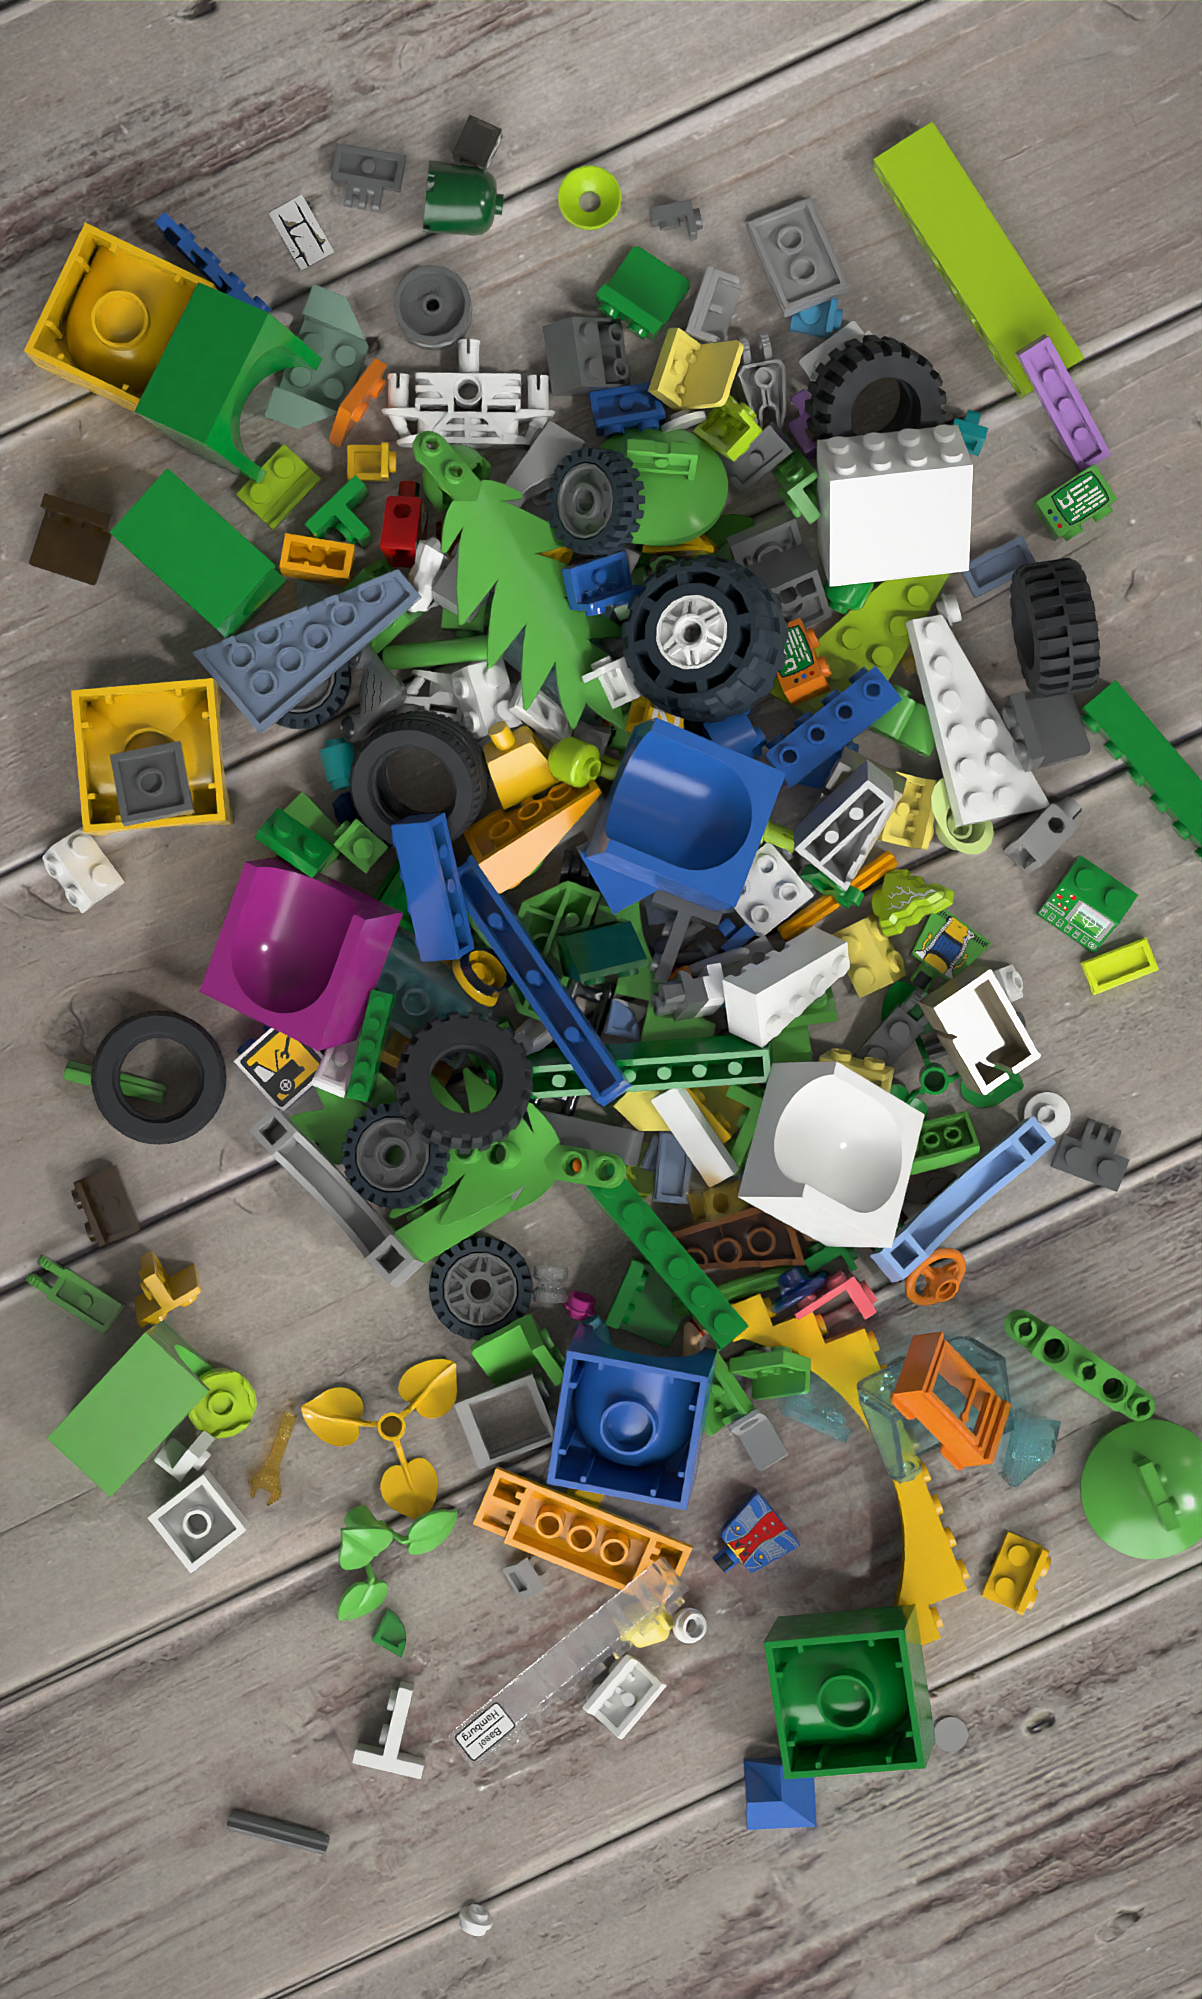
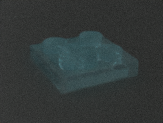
[778,1394,852,1443]

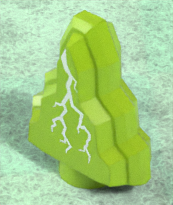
[872,869,954,936]

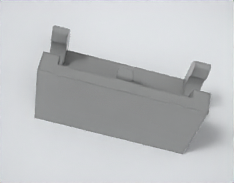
[685,265,743,344]

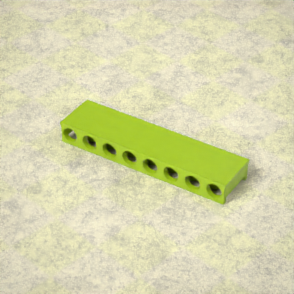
[872,121,1085,400]

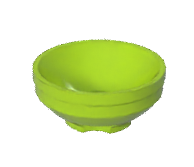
[558,165,622,231]

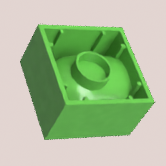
[47,1320,216,1497]

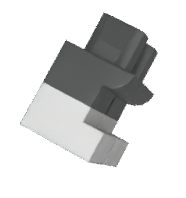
[650,963,725,1022]

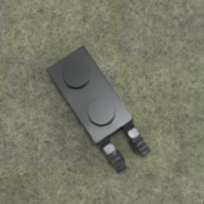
[853,987,929,1067]

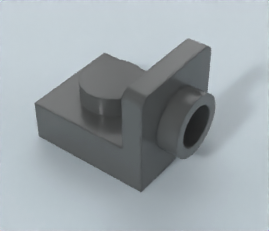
[649,199,703,241]

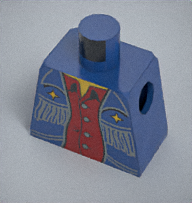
[712,1489,800,1573]

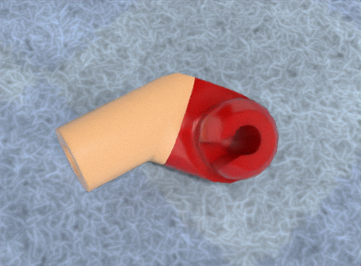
[682,1318,705,1357]

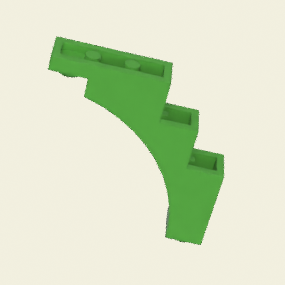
[594,893,716,1042]

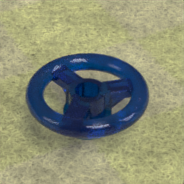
[769,1265,830,1313]

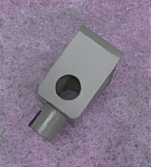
[1003,796,1082,875]

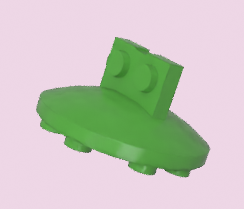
[599,425,728,547]
[1080,1418,1202,1559]

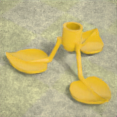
[301,1359,457,1521]

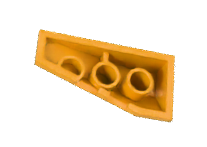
[463,780,602,894]

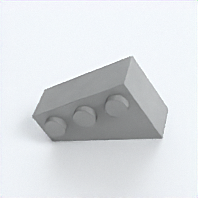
[794,759,894,891]

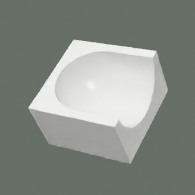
[738,1061,925,1248]

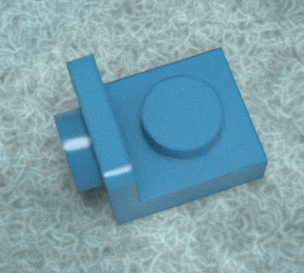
[789,298,843,339]

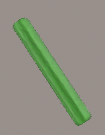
[672,1265,806,1318]

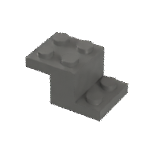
[726,510,832,628]

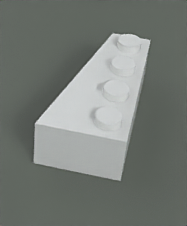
[722,927,850,1048]

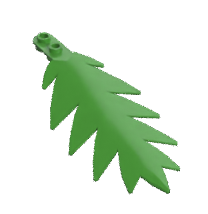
[412,431,625,730]
[290,1068,626,1226]

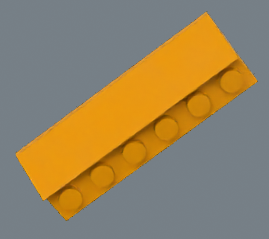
[473,1466,693,1603]

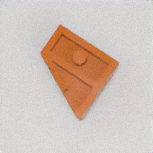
[328,358,387,448]

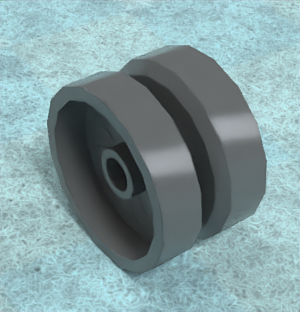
[394,265,473,351]

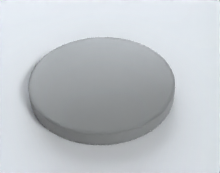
[934,1716,968,1752]

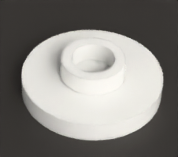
[660,409,706,433]
[1023,1092,1071,1138]

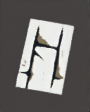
[269,194,334,271]

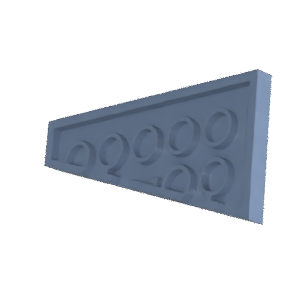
[192,569,422,734]

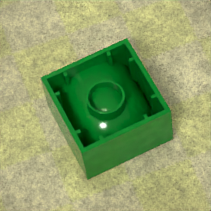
[134,282,323,484]
[110,468,287,638]
[764,1604,936,1779]

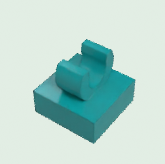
[952,409,989,456]

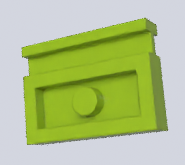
[236,444,322,531]

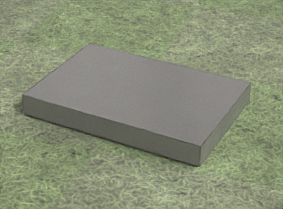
[745,197,850,318]

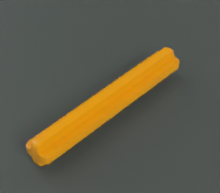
[777,851,898,942]

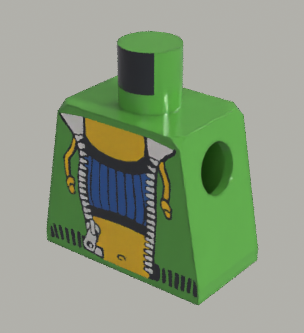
[909,909,991,992]

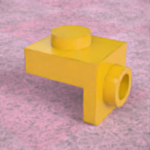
[347,442,397,482]

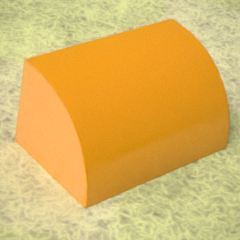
[279,533,355,587]

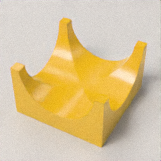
[71,678,234,836]

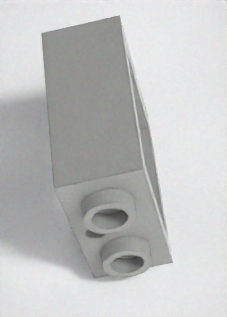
[454,1371,557,1470]

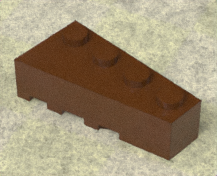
[668,1204,805,1270]

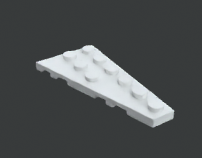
[906,615,1050,827]

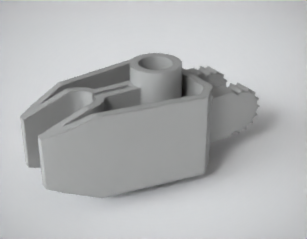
[733,332,786,430]

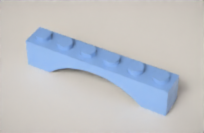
[870,1116,1056,1283]

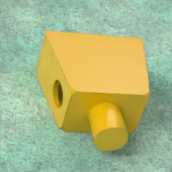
[483,721,561,810]

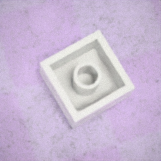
[148,1469,250,1573]

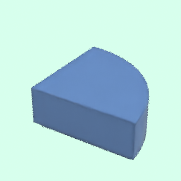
[604,999,639,1041]

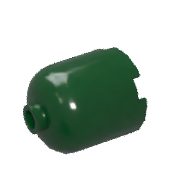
[422,161,504,236]

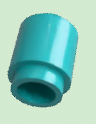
[319,737,356,791]

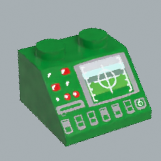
[1036,855,1138,953]

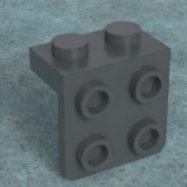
[1002,692,1091,772]

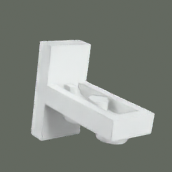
[352,1681,425,1779]

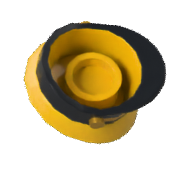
[452,948,514,1006]

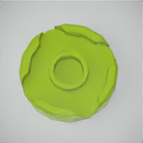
[188,1368,257,1439]

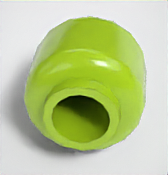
[548,736,602,788]

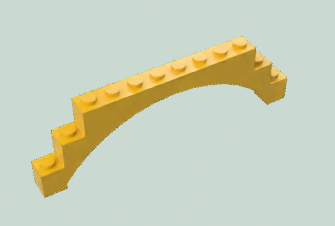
[730,1293,970,1645]

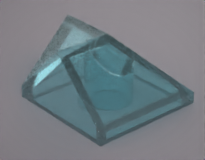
[1001,1409,1061,1487]

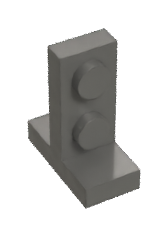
[649,889,723,984]

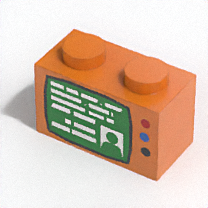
[777,618,832,707]

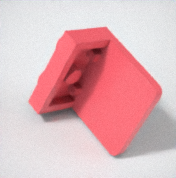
[792,1270,878,1320]

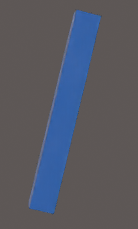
[457,855,632,1107]

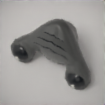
[340,644,407,743]

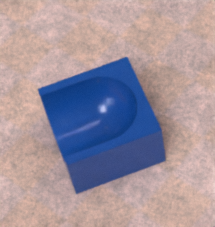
[584,717,786,911]
[547,1323,718,1510]

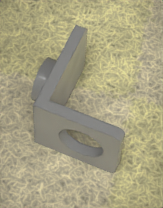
[729,1409,788,1471]

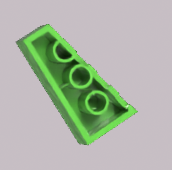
[390,1187,514,1263]

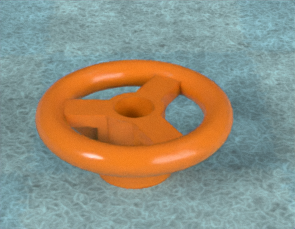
[905,1248,966,1306]

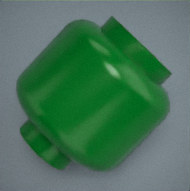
[823,579,874,614]

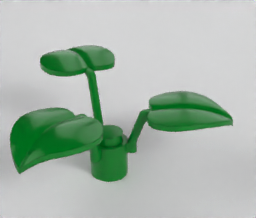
[881,981,1024,1122]

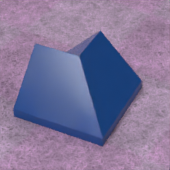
[743,1757,817,1830]

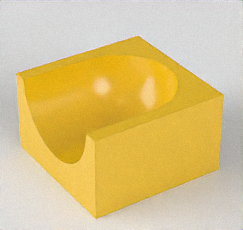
[24,222,217,413]

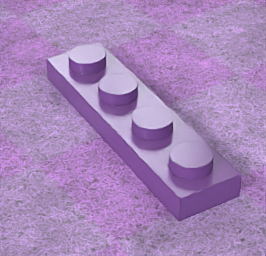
[1015,334,1111,472]

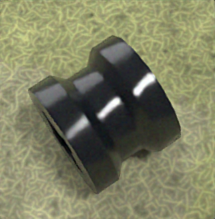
[559,850,590,888]

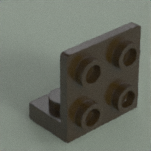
[29,493,117,586]

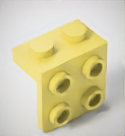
[648,327,744,411]

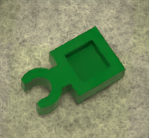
[800,864,864,908]

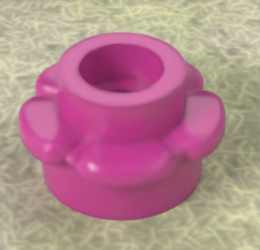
[563,1291,596,1321]

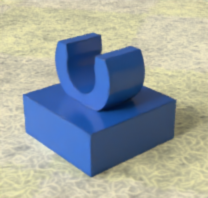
[717,918,756,952]

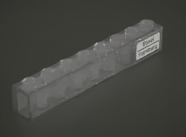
[446,1557,690,1770]

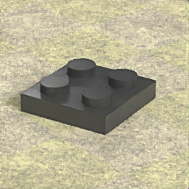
[110,741,195,827]

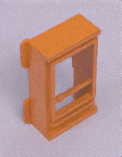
[890,1331,1012,1470]

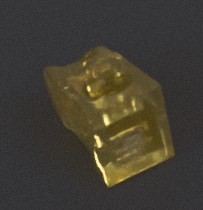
[686,1178,753,1223]

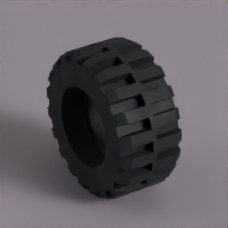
[805,335,947,444]
[1010,558,1101,698]
[395,1011,533,1154]

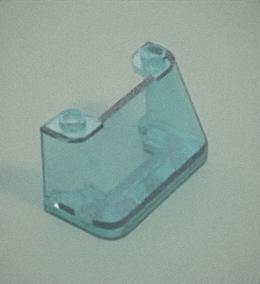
[856,1336,1015,1484]

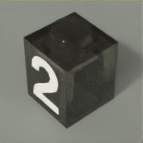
[452,114,503,171]

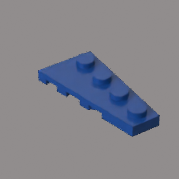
[155,212,271,313]

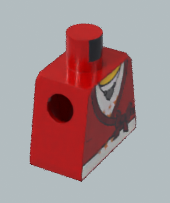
[380,481,428,568]

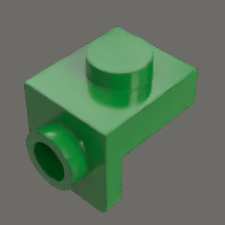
[803,1242,859,1273]

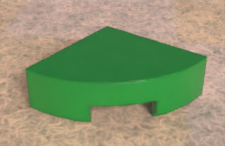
[371,1608,406,1657]

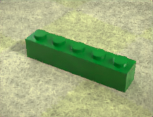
[346,989,397,1102]

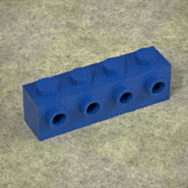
[764,666,902,790]
[391,812,474,962]

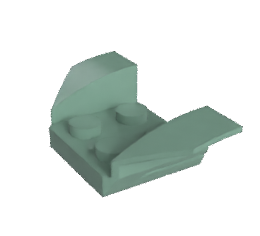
[264,284,369,429]

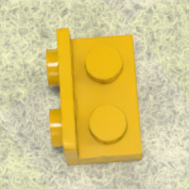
[980,1530,1052,1616]

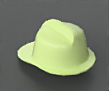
[930,778,994,855]

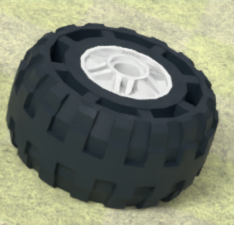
[621,555,789,723]

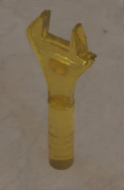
[248,1412,297,1506]

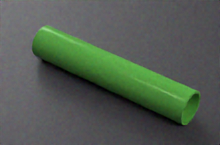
[383,635,504,670]

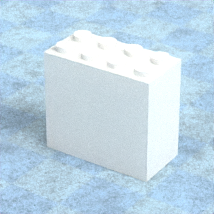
[817,425,973,587]

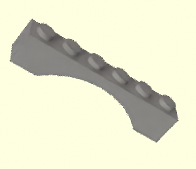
[431,420,586,623]
[249,1106,424,1288]

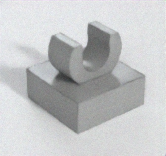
[502,1556,550,1599]

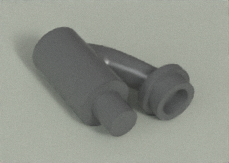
[650,921,718,965]

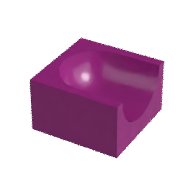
[199,856,403,1051]

